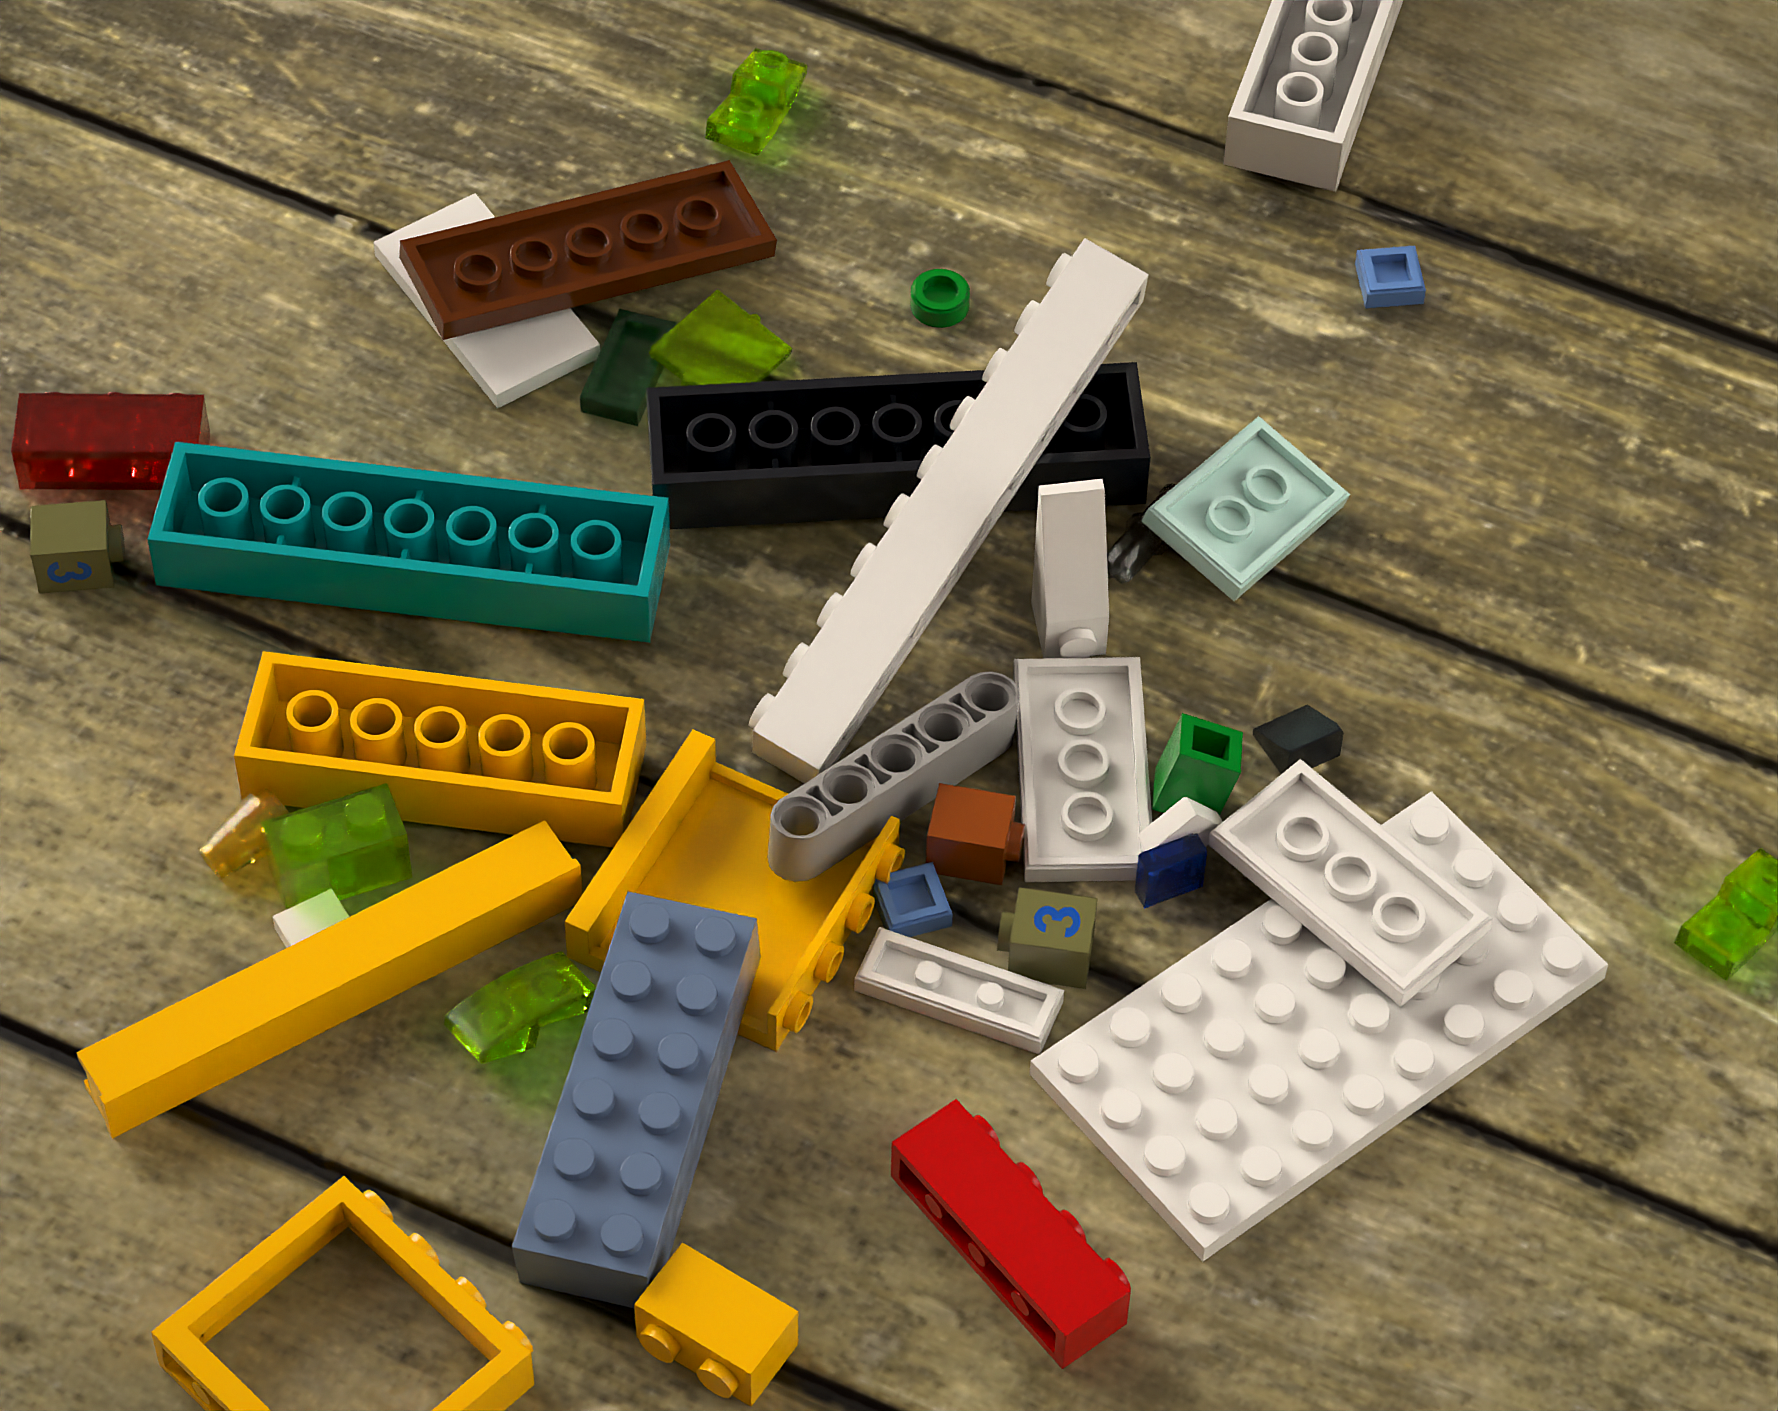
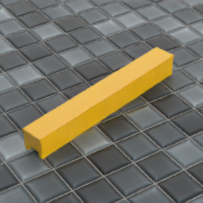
[76,820,583,1139]

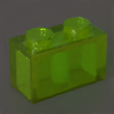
[261,783,413,910]

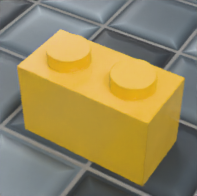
[634,1242,798,1407]

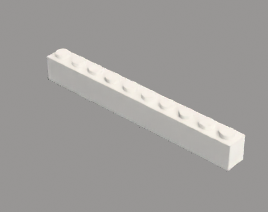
[748,238,1149,784]

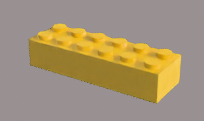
[234,651,646,848]

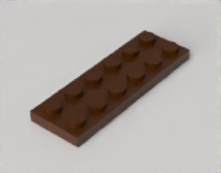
[399,160,777,340]

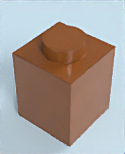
[926,783,1025,885]

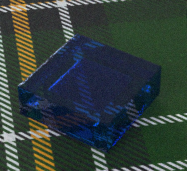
[1134,833,1208,909]

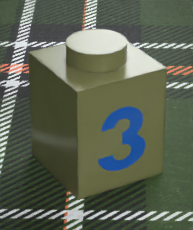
[30,500,125,593]
[997,887,1098,989]

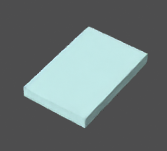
[1142,416,1350,601]

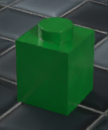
[1152,713,1243,816]

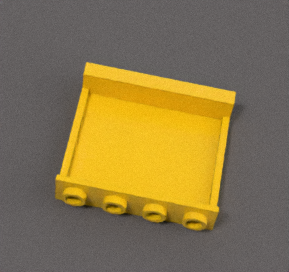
[564,729,905,1052]

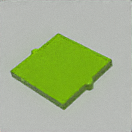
[649,289,793,386]

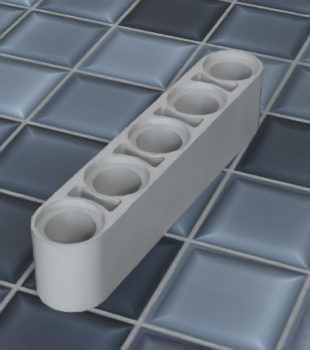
[767,672,1019,882]

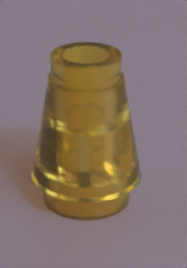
[197,788,298,880]

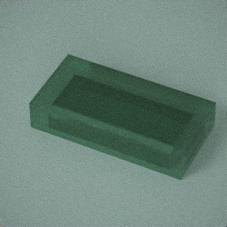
[580,309,677,426]

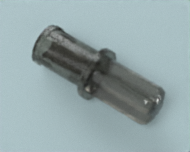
[1107,483,1177,584]

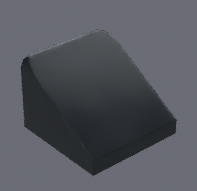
[1253,704,1344,774]

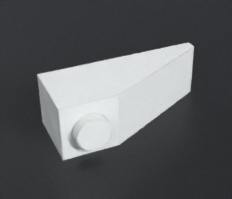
[1031,479,1109,659]

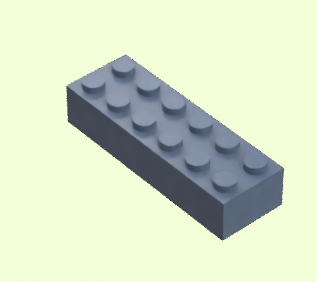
[512,891,761,1308]

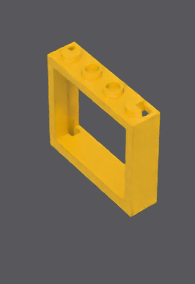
[151,1176,535,1411]

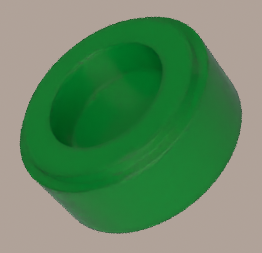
[910,269,970,328]

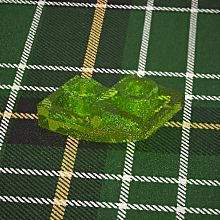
[705,48,808,156]
[1674,848,1778,981]
[444,951,596,1064]

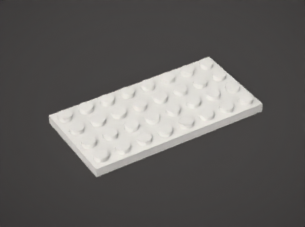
[1030,791,1608,1262]

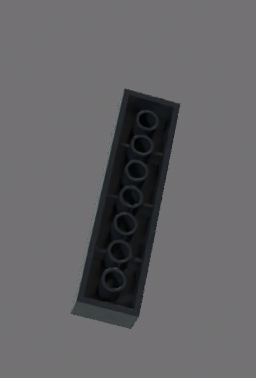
[646,362,1151,530]

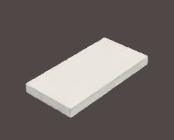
[374,193,600,409]
[1013,657,1156,882]
[1209,759,1493,1007]

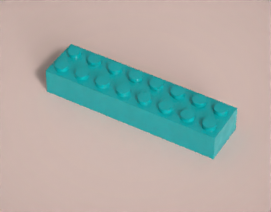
[147,442,670,643]

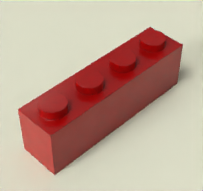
[891,1099,1131,1369]

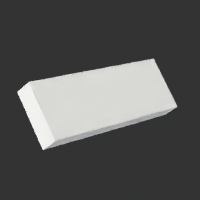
[854,927,1064,1055]

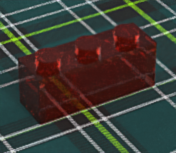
[11,392,210,490]

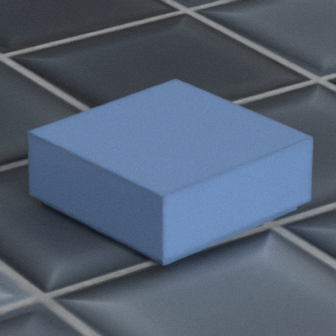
[1355,246,1426,308]
[873,862,953,937]

